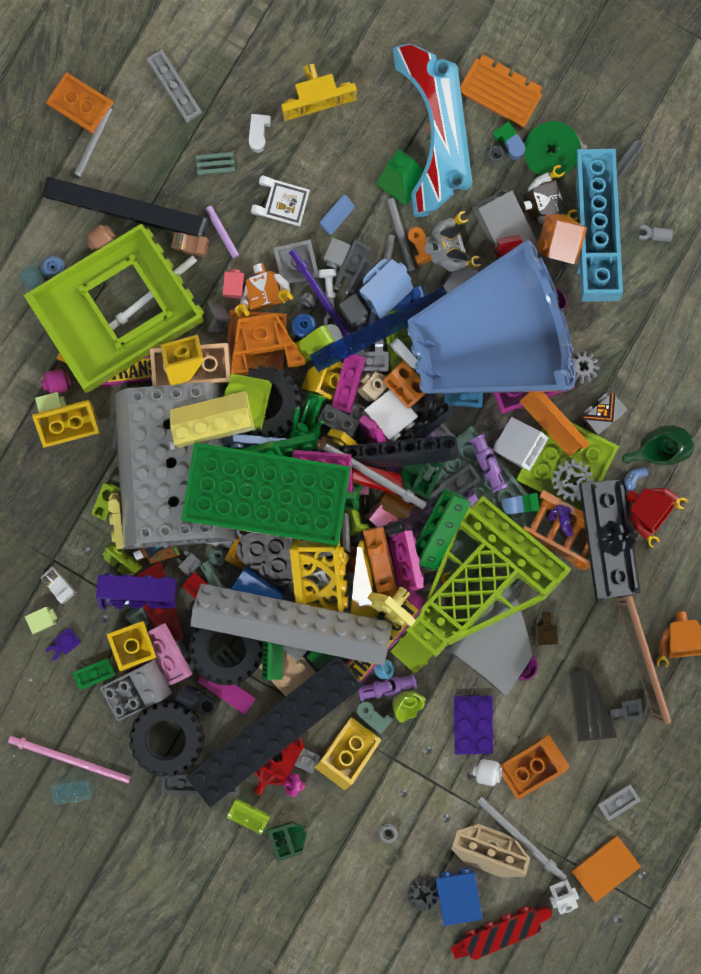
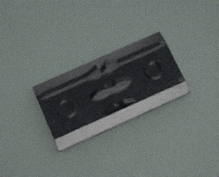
[579,479,641,600]

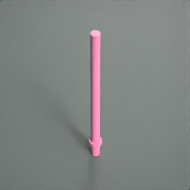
[8,736,131,784]

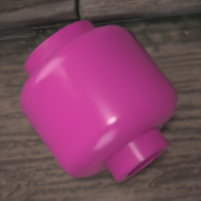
[41,369,71,394]

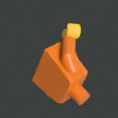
[656,611,701,667]

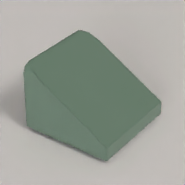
[124,607,152,626]

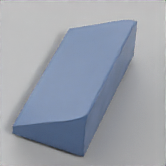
[320,194,354,235]

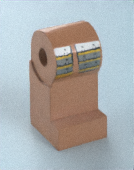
[171,233,209,258]

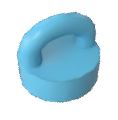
[374,659,394,679]

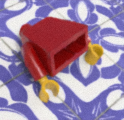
[626,488,688,548]

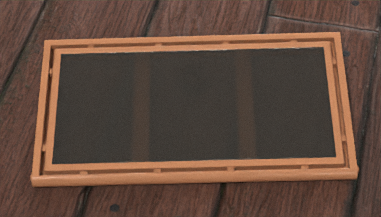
[616,596,671,724]

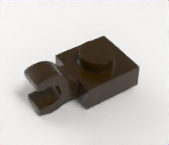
[537,611,558,645]

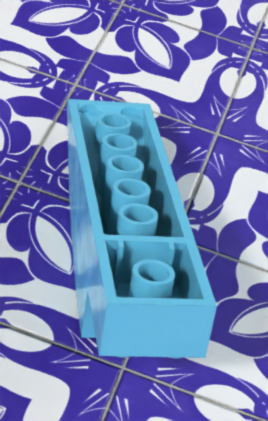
[576,149,623,302]

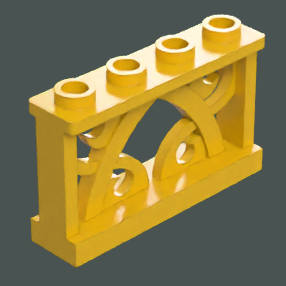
[290,539,349,612]

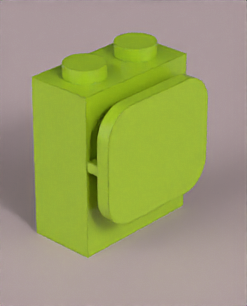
[224,374,272,431]

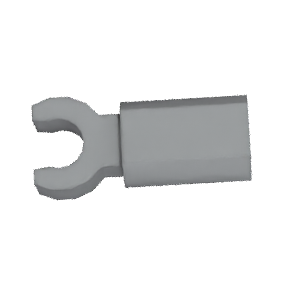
[638,225,673,242]

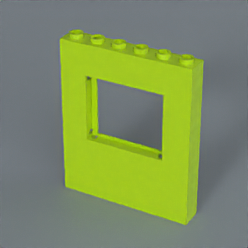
[24,224,204,394]

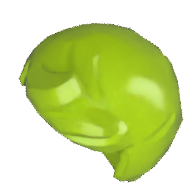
[392,691,426,723]

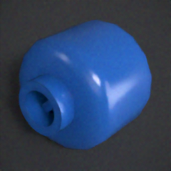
[292,314,316,339]

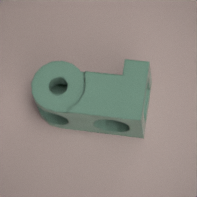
[357,701,393,734]

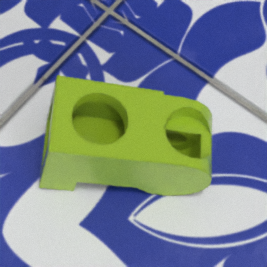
[92,482,120,521]

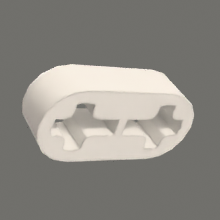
[390,338,418,371]

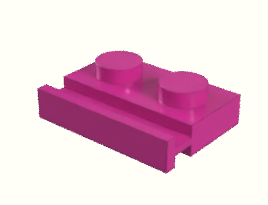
[359,415,386,444]

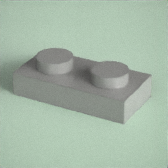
[597,783,641,821]

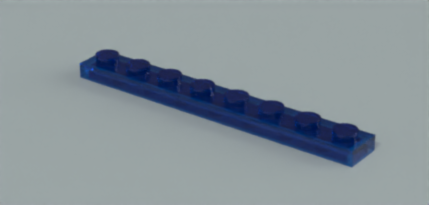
[309,287,447,373]

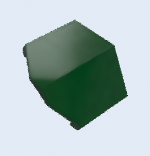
[400,462,444,500]
[267,821,306,862]

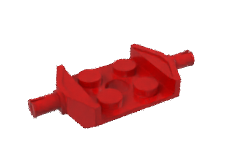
[254,737,305,796]

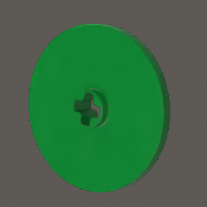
[524,121,581,178]

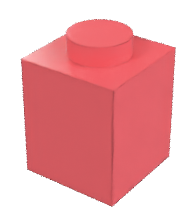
[223,269,245,299]

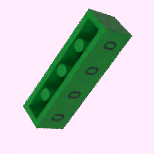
[415,488,471,571]

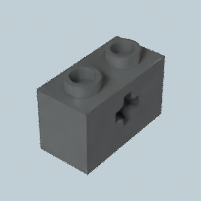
[339,294,368,329]
[317,404,362,441]

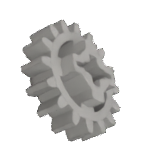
[551,459,594,502]

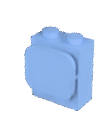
[359,259,413,319]

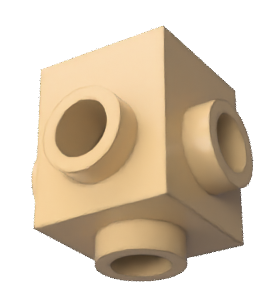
[357,371,387,402]

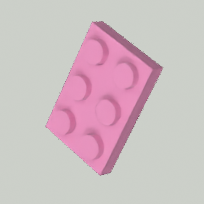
[148,623,193,686]

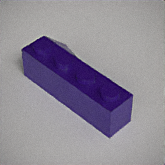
[96,573,177,610]

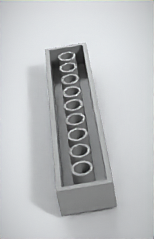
[191,584,393,666]

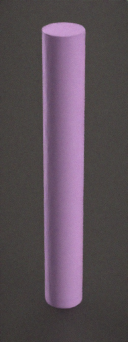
[205,206,239,258]

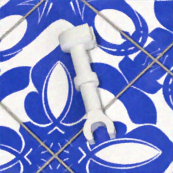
[319,269,336,326]

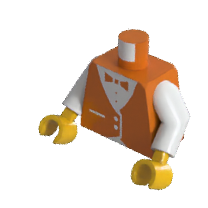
[235,263,293,317]

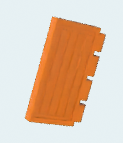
[460,54,542,129]

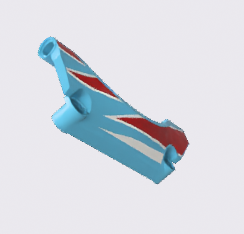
[393,43,473,217]

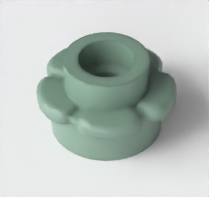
[209,546,227,565]

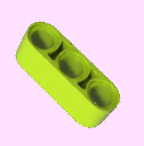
[284,325,335,369]

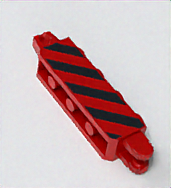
[450,905,553,960]

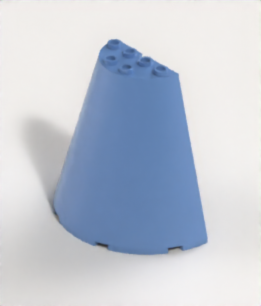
[407,240,576,394]

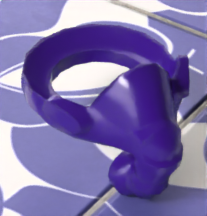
[548,505,573,537]

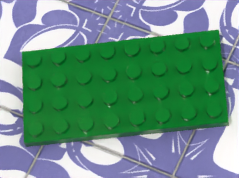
[181,442,351,546]

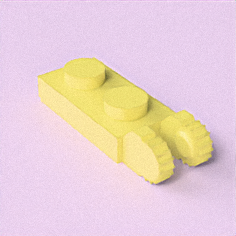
[108,493,123,549]

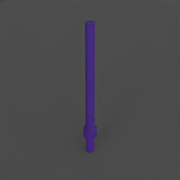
[289,249,356,348]

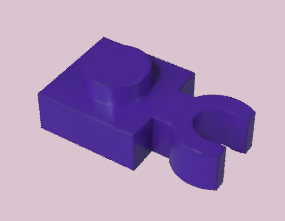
[46,628,82,660]

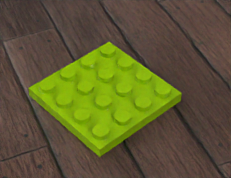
[516,422,619,511]

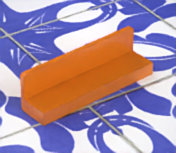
[519,392,590,456]

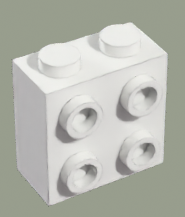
[361,390,418,442]
[492,417,549,471]

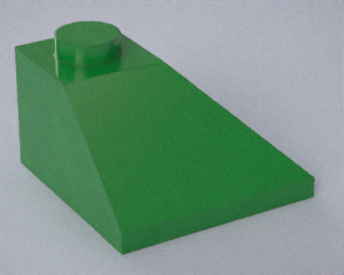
[376,149,424,206]

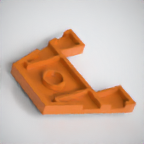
[231,313,306,375]

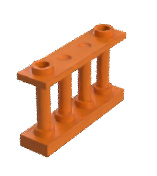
[523,490,591,570]

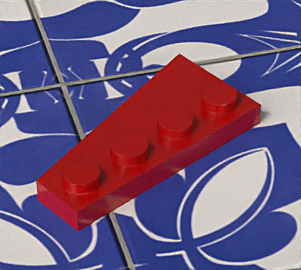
[135,561,185,642]

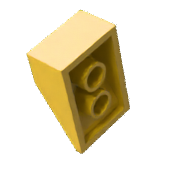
[314,717,381,790]

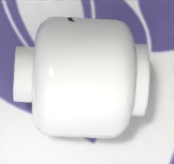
[473,759,503,786]

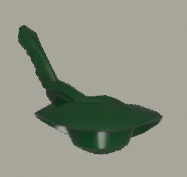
[621,425,694,465]

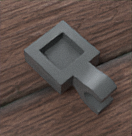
[607,699,644,721]

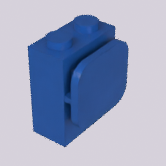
[230,565,285,600]
[435,868,483,926]

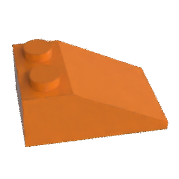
[500,734,570,800]

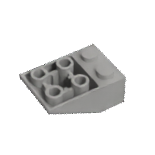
[100,660,172,721]

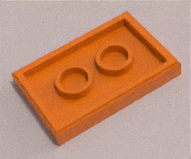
[46,72,114,134]
[571,835,641,902]

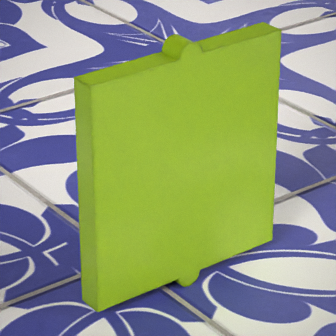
[390,633,432,674]

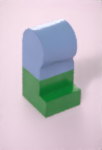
[492,122,525,160]
[501,493,540,514]

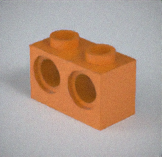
[382,361,425,409]

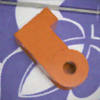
[408,227,432,267]

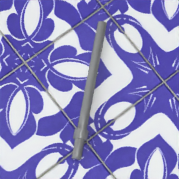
[323,443,427,509]
[476,796,567,882]

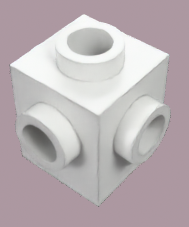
[549,880,579,915]

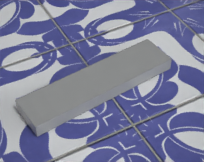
[146,49,203,123]

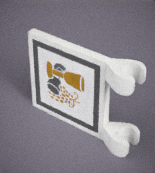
[251,176,310,227]

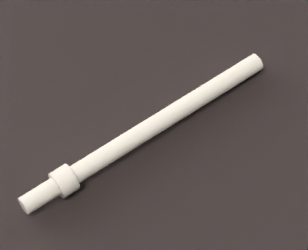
[109,255,197,330]

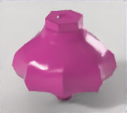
[284,773,305,797]

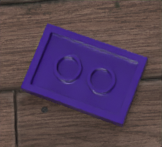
[453,695,493,754]

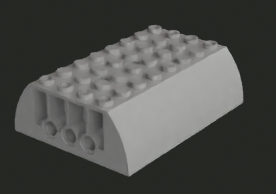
[115,382,239,550]

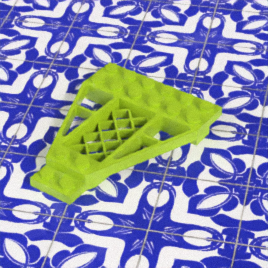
[406,496,571,657]

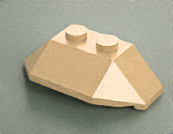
[451,824,530,877]

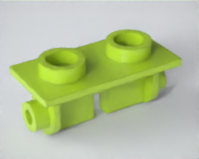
[102,542,142,576]

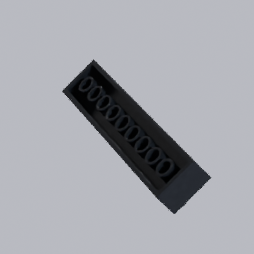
[186,656,364,808]

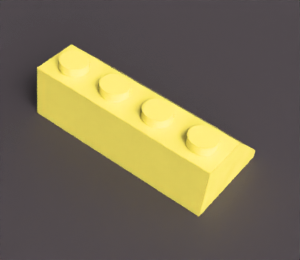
[170,391,255,448]

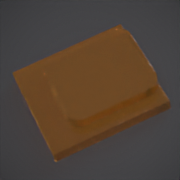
[380,492,414,519]

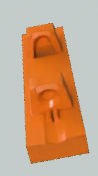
[363,527,398,598]

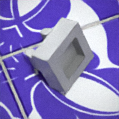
[176,551,202,576]
[295,748,320,773]

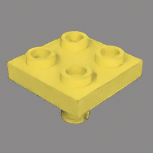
[367,587,416,626]

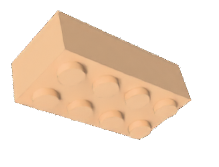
[150,343,231,386]
[259,645,316,696]

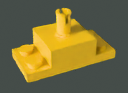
[281,64,357,121]

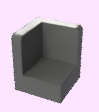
[202,302,231,334]

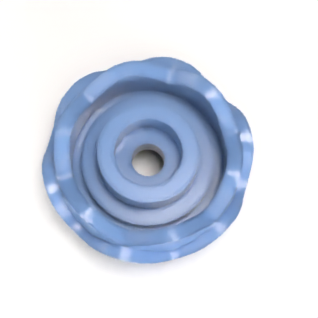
[41,256,65,279]

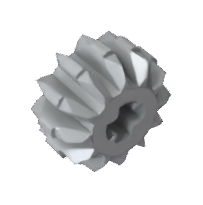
[571,351,599,384]

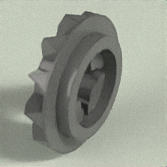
[407,879,438,911]

